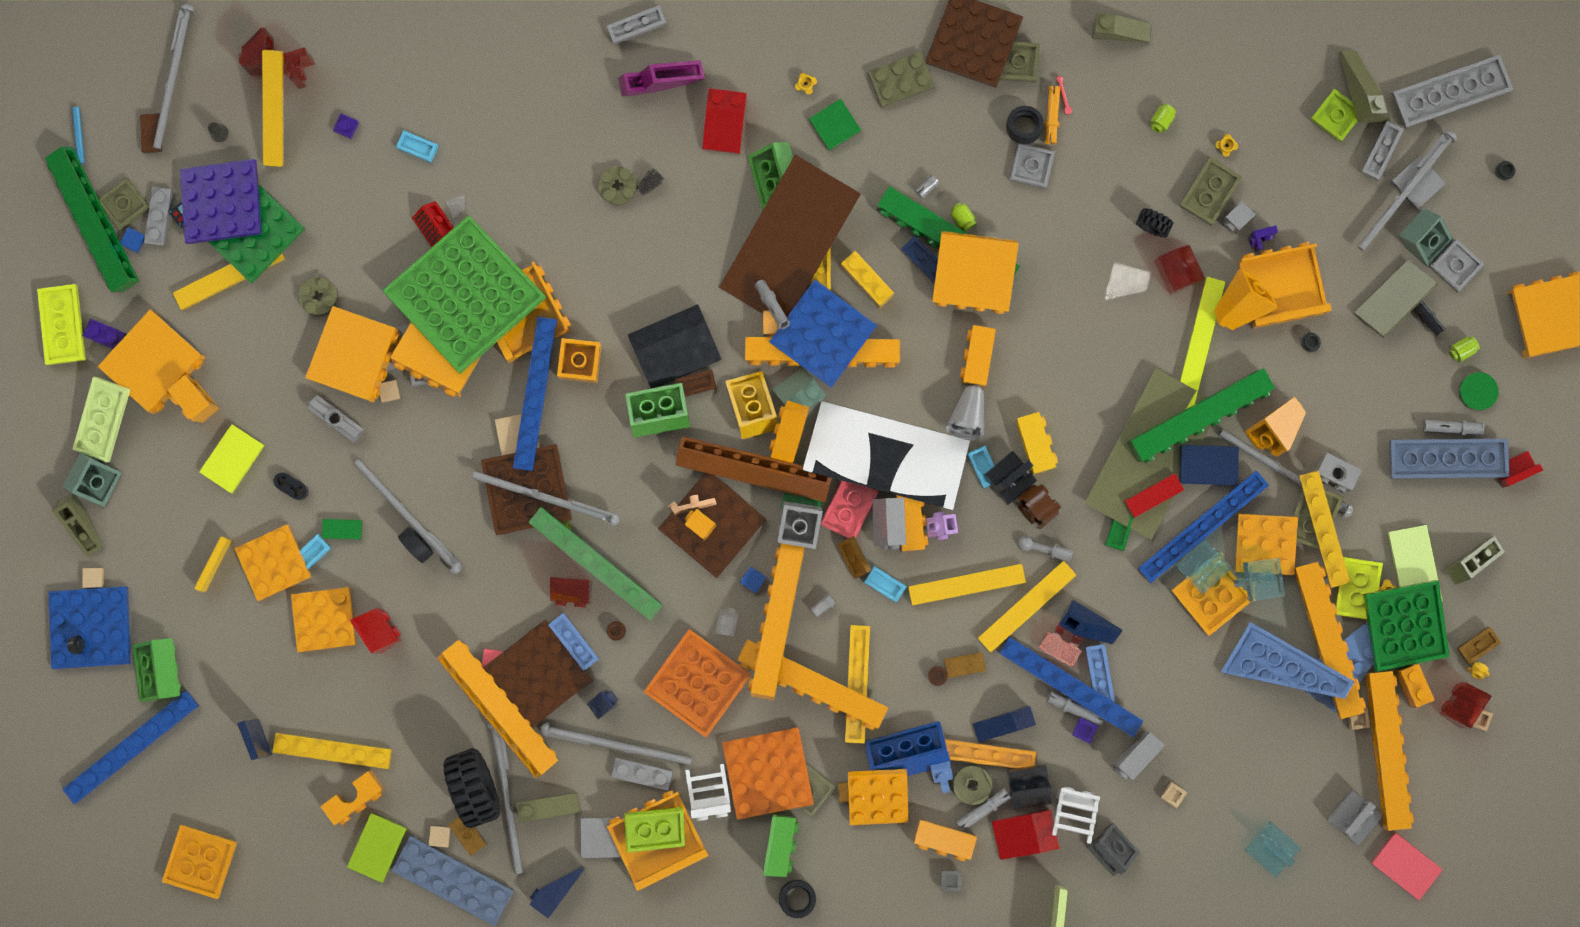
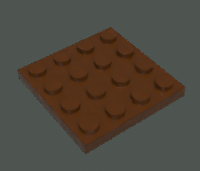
[925,0,1023,88]
[481,444,572,536]
[658,473,767,578]
[483,619,593,728]

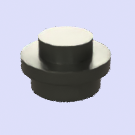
[1496,161,1516,180]
[1301,333,1321,352]
[67,635,85,655]

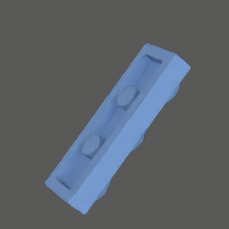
[548,613,599,671]
[1085,644,1115,702]

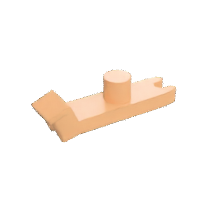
[668,495,716,516]

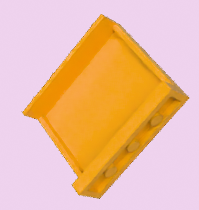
[932,231,1019,314]
[1238,242,1332,329]
[497,261,571,363]
[1507,271,1580,359]
[305,306,401,403]
[98,309,206,414]
[390,323,481,398]
[607,790,708,891]

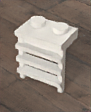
[685,764,731,821]
[1052,787,1100,844]

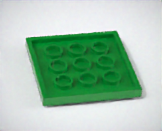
[209,184,305,284]
[1363,580,1450,671]

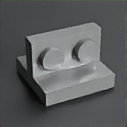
[1326,790,1383,846]

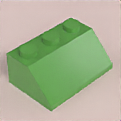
[747,142,793,210]
[625,383,691,438]
[132,638,180,702]
[763,813,799,877]

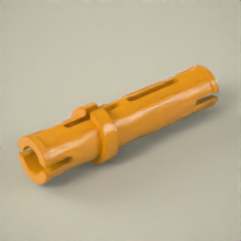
[1044,86,1061,145]

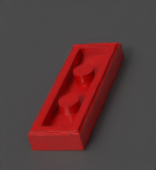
[1124,473,1184,518]

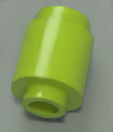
[1149,104,1176,133]
[950,203,977,232]
[1449,336,1480,362]

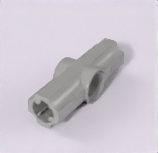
[307,395,364,443]

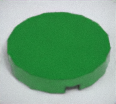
[1459,372,1499,411]

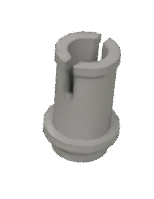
[915,175,939,199]
[810,594,836,617]

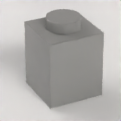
[1222,201,1256,234]

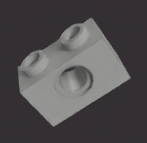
[1315,453,1362,493]

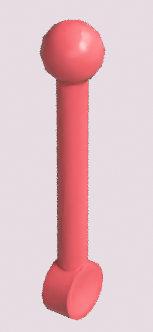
[1056,76,1072,115]

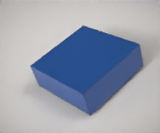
[120,227,145,253]
[740,567,767,593]

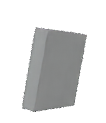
[1009,143,1055,189]
[1391,156,1446,210]
[1429,239,1485,293]
[581,817,621,858]

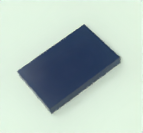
[1179,445,1239,486]
[238,719,272,760]

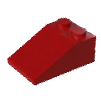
[702,88,747,154]
[350,608,401,654]
[991,808,1060,860]

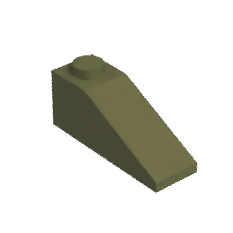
[1092,13,1151,43]
[52,493,103,557]
[1445,536,1505,585]
[517,793,580,822]

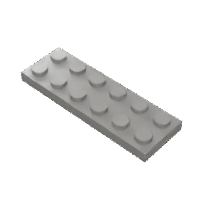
[1391,55,1514,129]

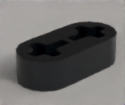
[273,473,309,500]

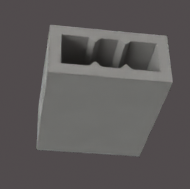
[872,498,906,550]
[1113,731,1165,780]

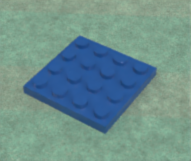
[769,280,877,388]
[48,587,131,669]

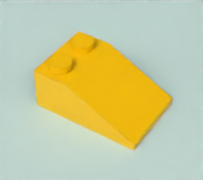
[725,371,778,439]

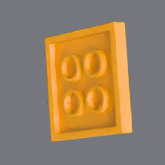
[1235,513,1298,575]
[234,524,312,601]
[1171,554,1254,636]
[291,587,357,652]
[848,769,908,825]
[162,824,238,899]

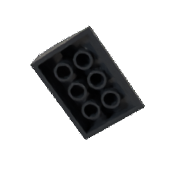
[627,304,722,389]

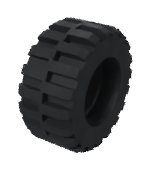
[443,748,500,828]

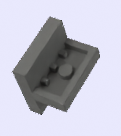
[1087,823,1139,876]

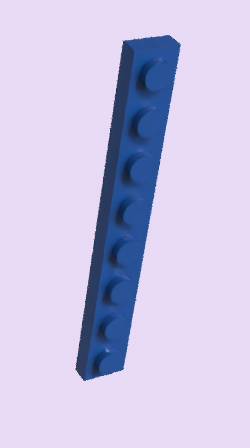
[513,317,557,471]
[1137,471,1269,583]
[999,637,1144,737]
[62,691,199,804]

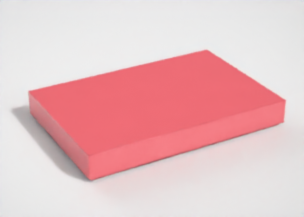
[820,481,879,538]
[1371,832,1443,900]

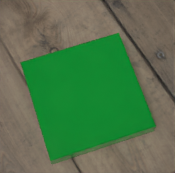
[809,98,861,151]

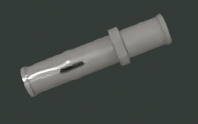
[755,280,790,329]
[1423,419,1484,436]
[1046,691,1104,727]
[956,788,1011,832]

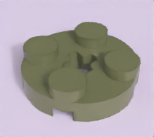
[598,167,637,206]
[299,277,338,316]
[953,765,992,805]

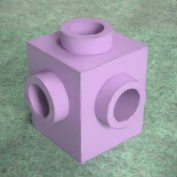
[926,512,958,540]

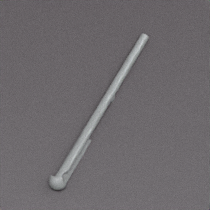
[153,3,194,149]
[1357,131,1457,251]
[1219,429,1353,518]
[354,459,462,574]
[472,471,620,527]
[540,722,692,765]
[488,723,523,874]

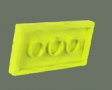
[37,284,86,365]

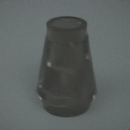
[208,122,229,142]
[636,168,664,196]

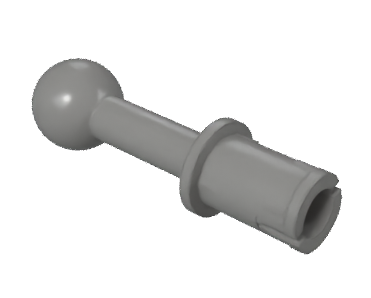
[1018,536,1074,562]

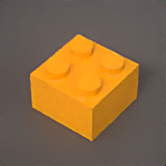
[557,338,602,383]
[167,375,220,423]

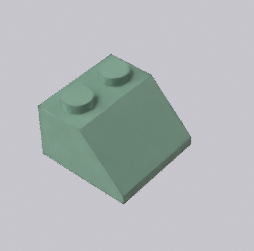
[1399,208,1453,267]
[772,367,826,410]
[62,452,122,507]

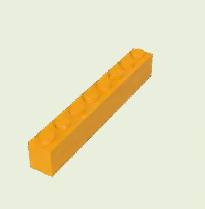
[745,337,900,368]
[748,543,804,701]
[1294,562,1366,720]
[737,639,889,730]
[437,640,558,779]
[1365,671,1414,831]

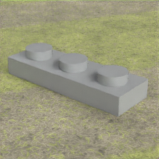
[607,5,667,45]
[1360,121,1404,181]
[144,187,173,247]
[611,758,673,791]

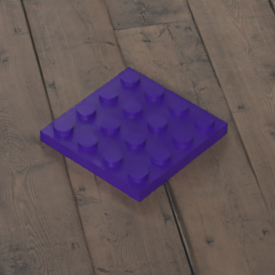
[180,159,262,245]

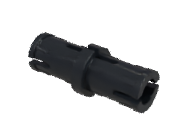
[1414,300,1446,336]

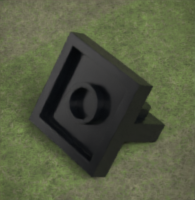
[983,451,1037,505]
[1007,764,1052,809]

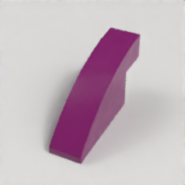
[618,60,705,97]

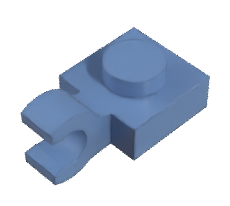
[930,761,953,793]

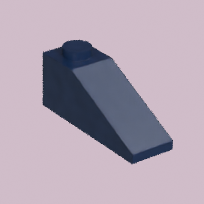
[973,706,1036,742]
[529,866,585,918]

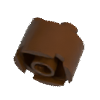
[1015,484,1061,529]

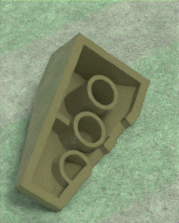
[1339,51,1390,123]

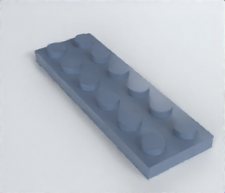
[1389,439,1509,479]
[392,835,514,926]

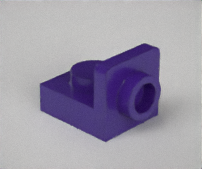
[1249,225,1278,252]

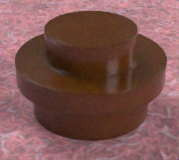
[607,621,626,641]
[928,666,947,686]

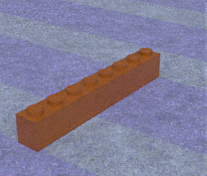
[675,436,831,502]

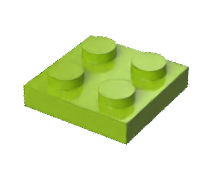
[1310,88,1357,142]

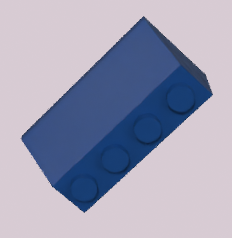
[865,721,951,776]

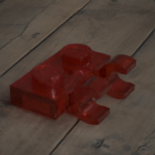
[1038,623,1083,668]

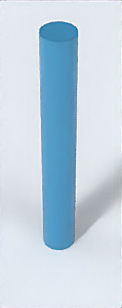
[72,107,85,164]

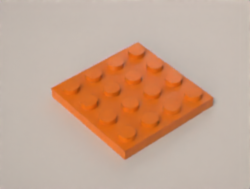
[644,629,752,738]
[722,727,814,820]

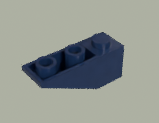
[1059,600,1123,644]
[587,690,619,720]

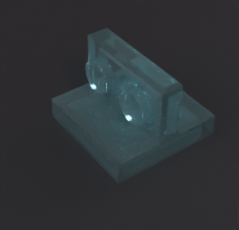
[1176,539,1232,594]
[1234,558,1285,602]
[1245,821,1301,877]

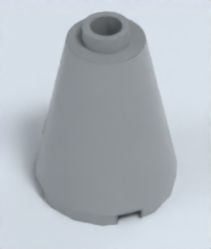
[946,384,984,440]

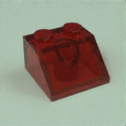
[239,28,274,76]
[1154,245,1206,295]
[550,577,593,608]
[1440,682,1492,729]

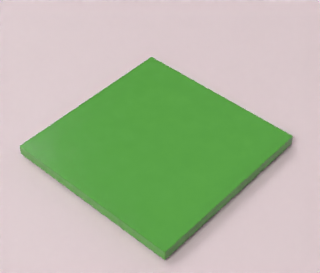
[382,215,546,374]

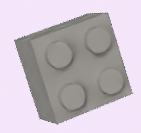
[776,501,823,549]

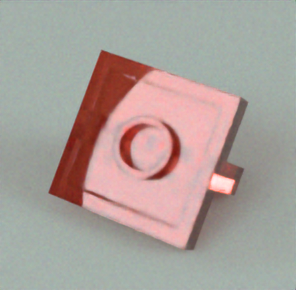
[283,47,315,89]

